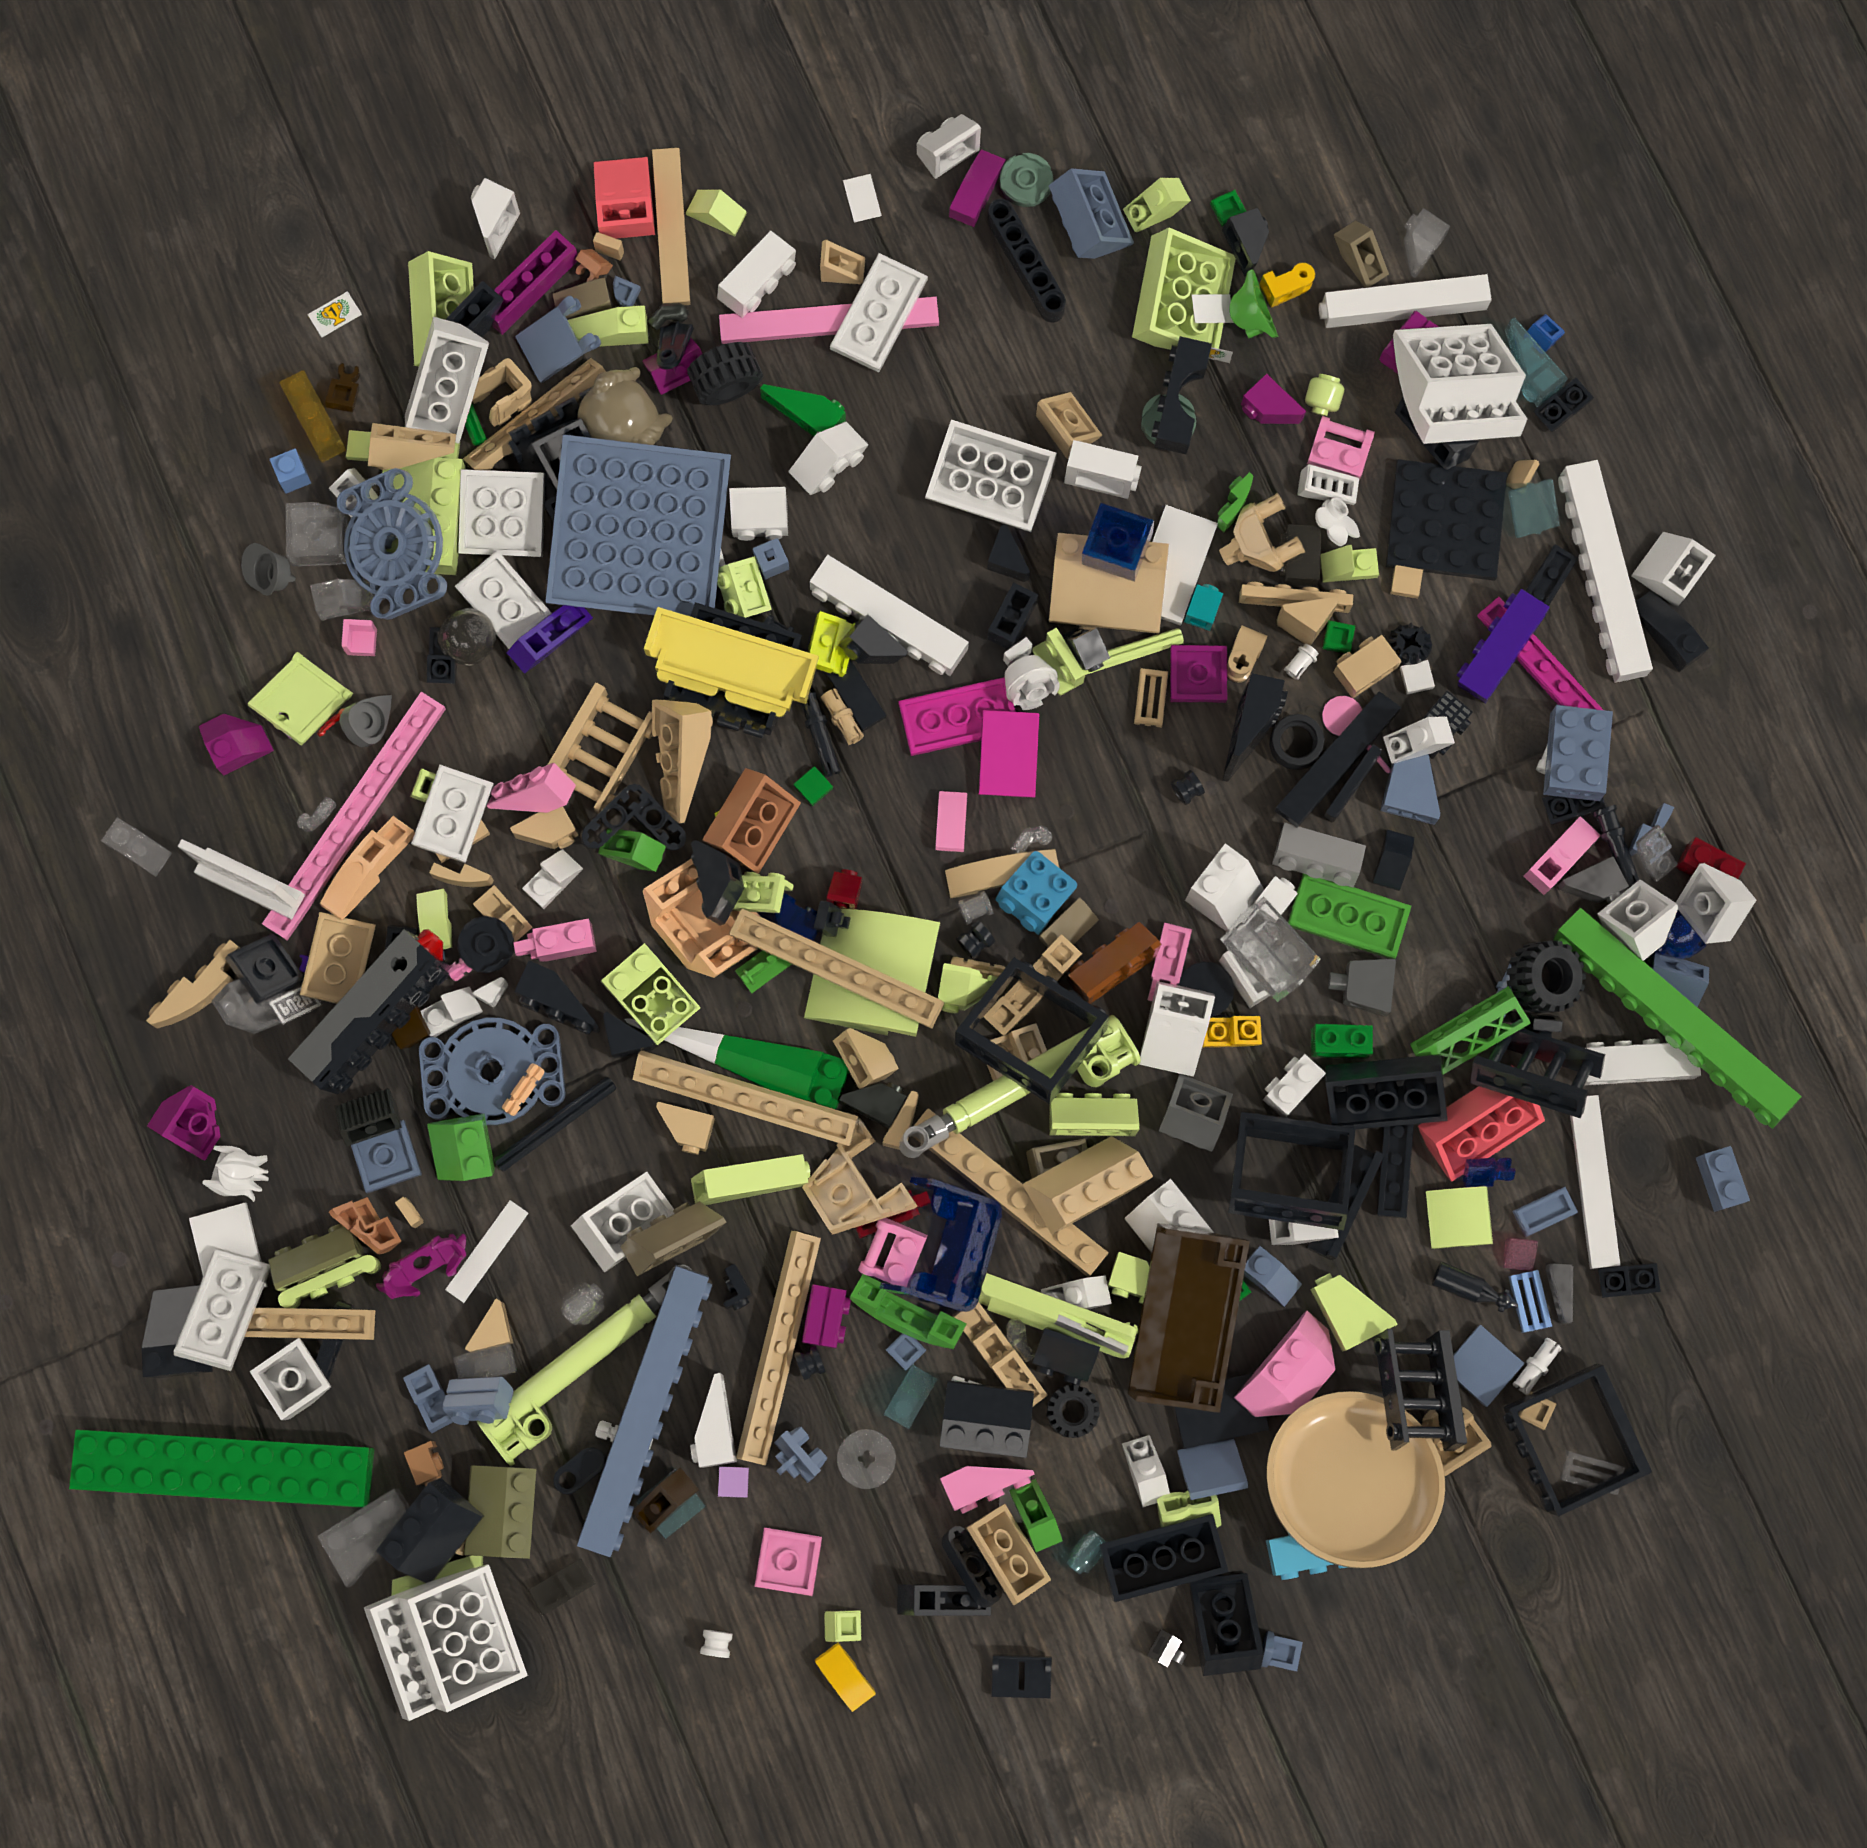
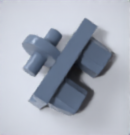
[774,1427,827,1483]

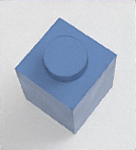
[270,449,311,493]

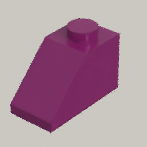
[1241,374,1306,424]

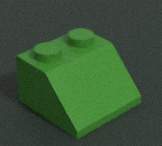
[427,1113,495,1181]

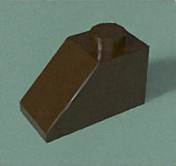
[632,1467,699,1534]

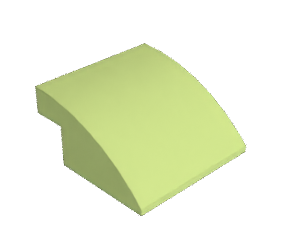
[804,908,940,1037]

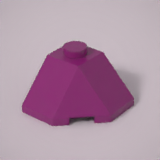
[199,714,274,776]
[147,1085,220,1161]

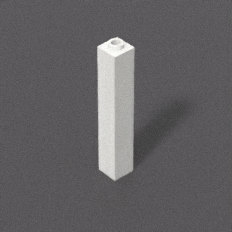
[1319,274,1491,328]

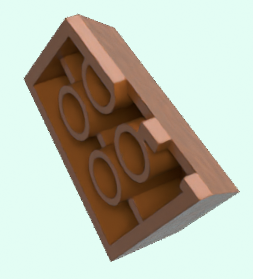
[1067,922,1162,1004]

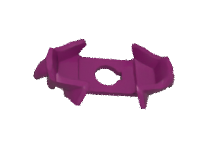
[376,1233,466,1299]

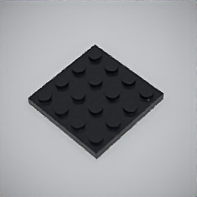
[1386,459,1507,581]

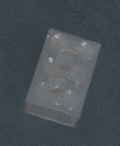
[1220,896,1321,1002]

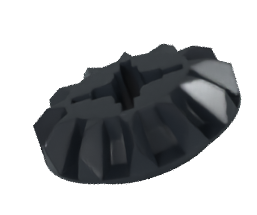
[1387,622,1432,665]

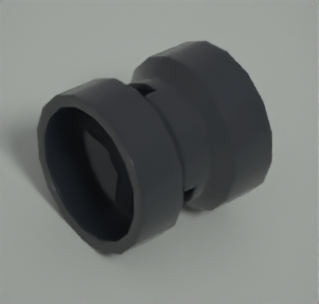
[956,921,996,960]

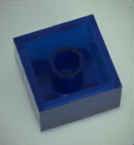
[1082,503,1154,582]

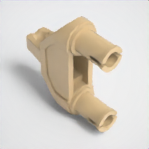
[1219,493,1305,572]

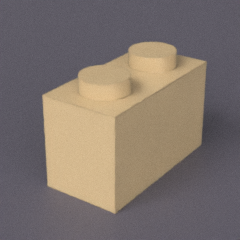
[1333,635,1402,698]

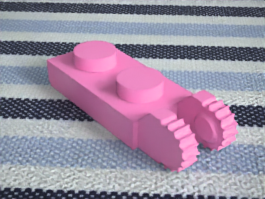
[1148,923,1192,1001]

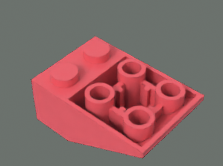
[594,157,655,239]

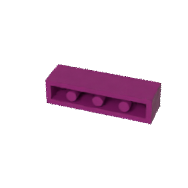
[492,230,578,335]

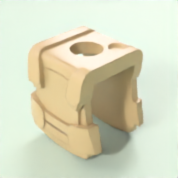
[472,358,532,427]

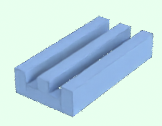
[1508,1270,1552,1333]

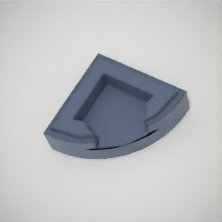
[613,276,641,307]

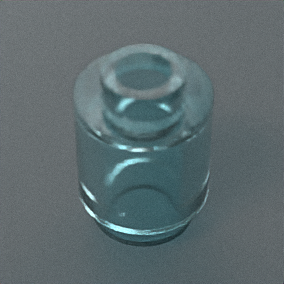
[1066,1530,1106,1575]

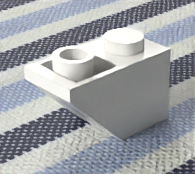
[1383,717,1455,763]
[1269,1219,1339,1245]
[1041,1275,1111,1310]
[1122,1435,1170,1507]

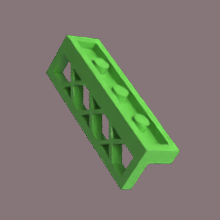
[1410,986,1531,1074]

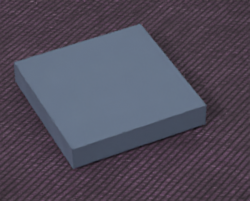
[351,1120,422,1193]
[1453,1325,1524,1407]
[1177,1439,1248,1500]

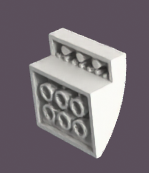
[1393,324,1527,444]
[364,1564,528,1721]

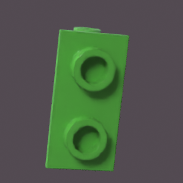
[735,951,792,993]

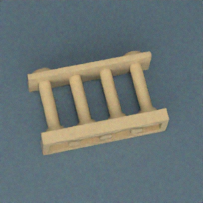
[548,682,653,814]

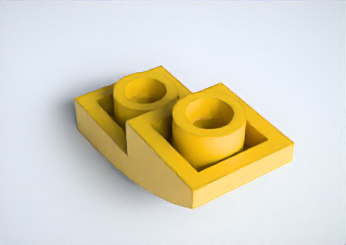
[1202,1016,1262,1047]
[815,1642,876,1712]

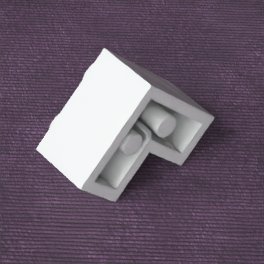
[788,422,868,495]

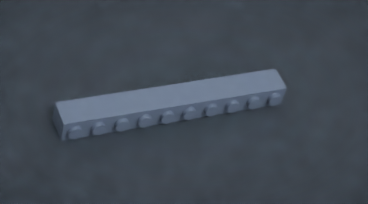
[577,1265,712,1557]

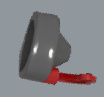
[317,695,392,747]

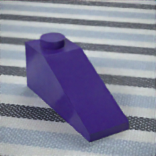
[506,605,593,674]

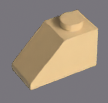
[510,807,578,849]
[833,1028,899,1089]
[656,1102,715,1155]

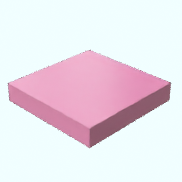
[754,1528,822,1596]

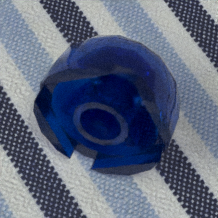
[1658,910,1707,959]

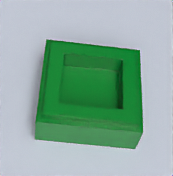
[1210,190,1247,227]
[1322,620,1355,654]
[794,766,833,807]

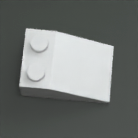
[571,1172,674,1273]
[690,1373,737,1468]

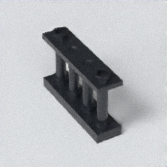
[1470,1020,1606,1119]
[1374,1329,1467,1451]

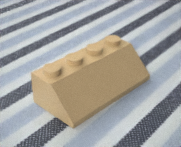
[1023,1136,1153,1235]

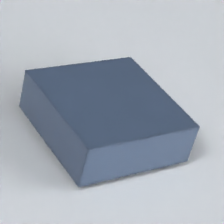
[886,1333,926,1371]

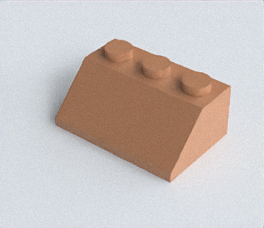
[702,768,801,874]

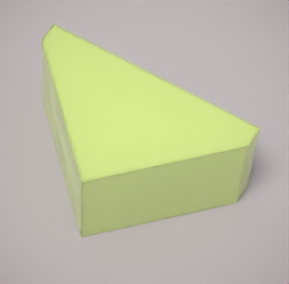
[686,190,747,236]

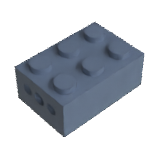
[1543,705,1613,801]

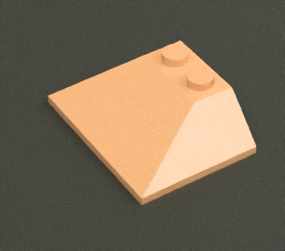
[643,859,761,978]

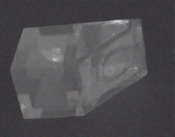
[310,579,374,620]

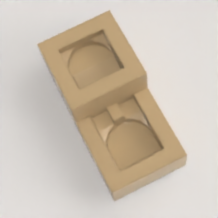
[429,863,494,887]
[473,885,532,942]

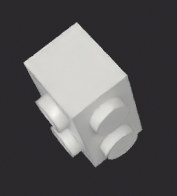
[1263,1054,1326,1117]

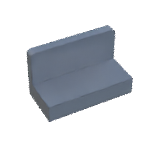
[1651,951,1709,1007]

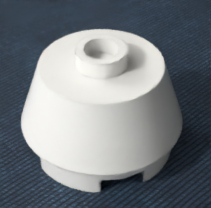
[1005,655,1060,710]

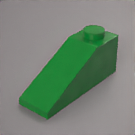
[760,384,846,437]

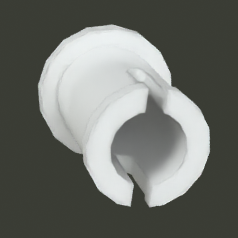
[1284,644,1318,680]

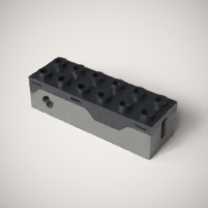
[288,929,452,1095]

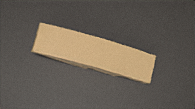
[952,1298,1048,1406]

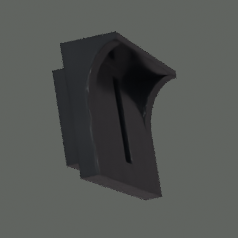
[992,1654,1052,1699]

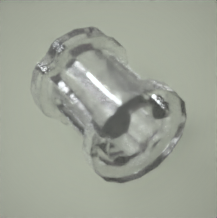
[958,891,994,925]

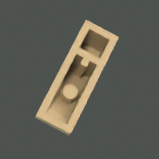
[368,423,456,470]

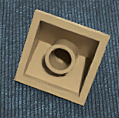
[1036,392,1102,459]
[1276,596,1339,646]

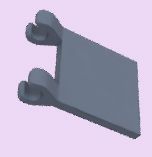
[515,296,601,383]

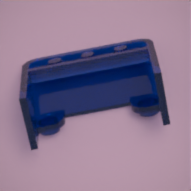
[880,1177,1002,1312]

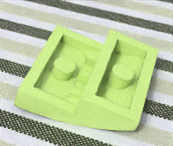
[1426,1186,1493,1249]

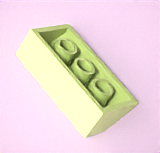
[408,251,474,367]

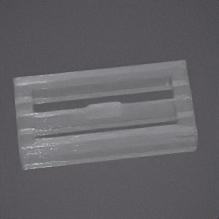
[1560,1451,1625,1495]

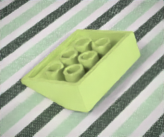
[1132,228,1236,350]
[382,457,467,575]

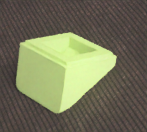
[825,1610,861,1642]

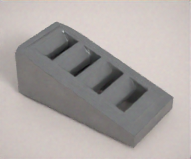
[1545,1264,1573,1324]

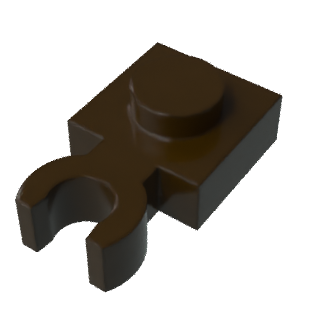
[325,363,360,413]

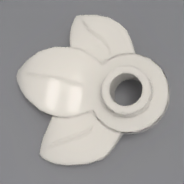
[1315,497,1360,546]

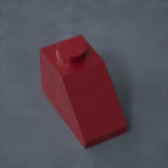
[827,869,862,910]

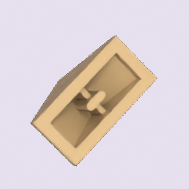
[820,240,865,284]
[465,1299,513,1353]

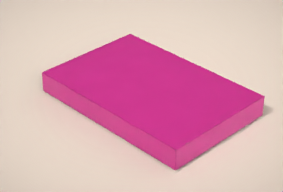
[979,710,1039,798]

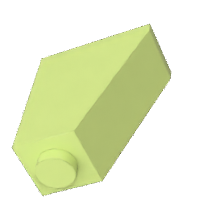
[1310,1273,1398,1352]

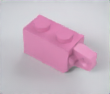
[513,918,597,962]

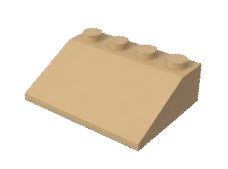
[1049,533,1169,633]

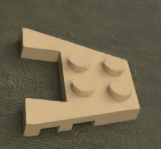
[802,1119,917,1234]

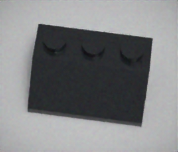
[940,1380,1034,1458]
[376,1478,484,1583]

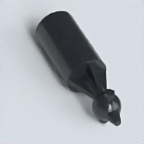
[1432,1261,1518,1312]

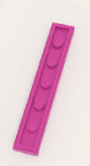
[1477,597,1603,710]

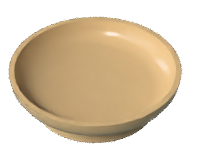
[1267,1391,1445,1568]

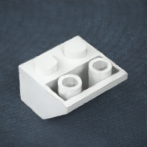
[1631,532,1716,608]

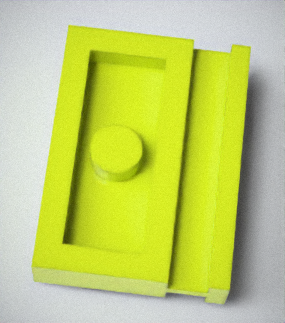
[808,611,855,677]

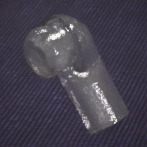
[297,797,336,832]

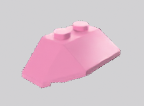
[1234,1311,1335,1417]

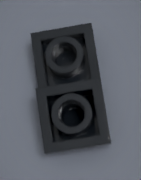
[1533,377,1594,432]
[427,627,459,684]
[1542,795,1607,825]
[1598,1263,1661,1298]

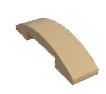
[945,849,1059,898]
[984,934,1082,1036]

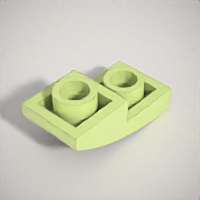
[417,889,452,949]

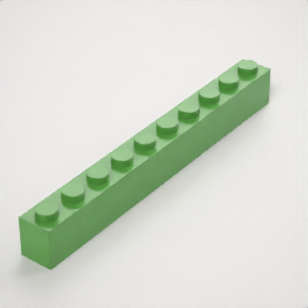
[1553,908,1802,1129]

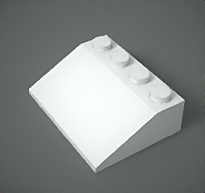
[925,420,1057,532]

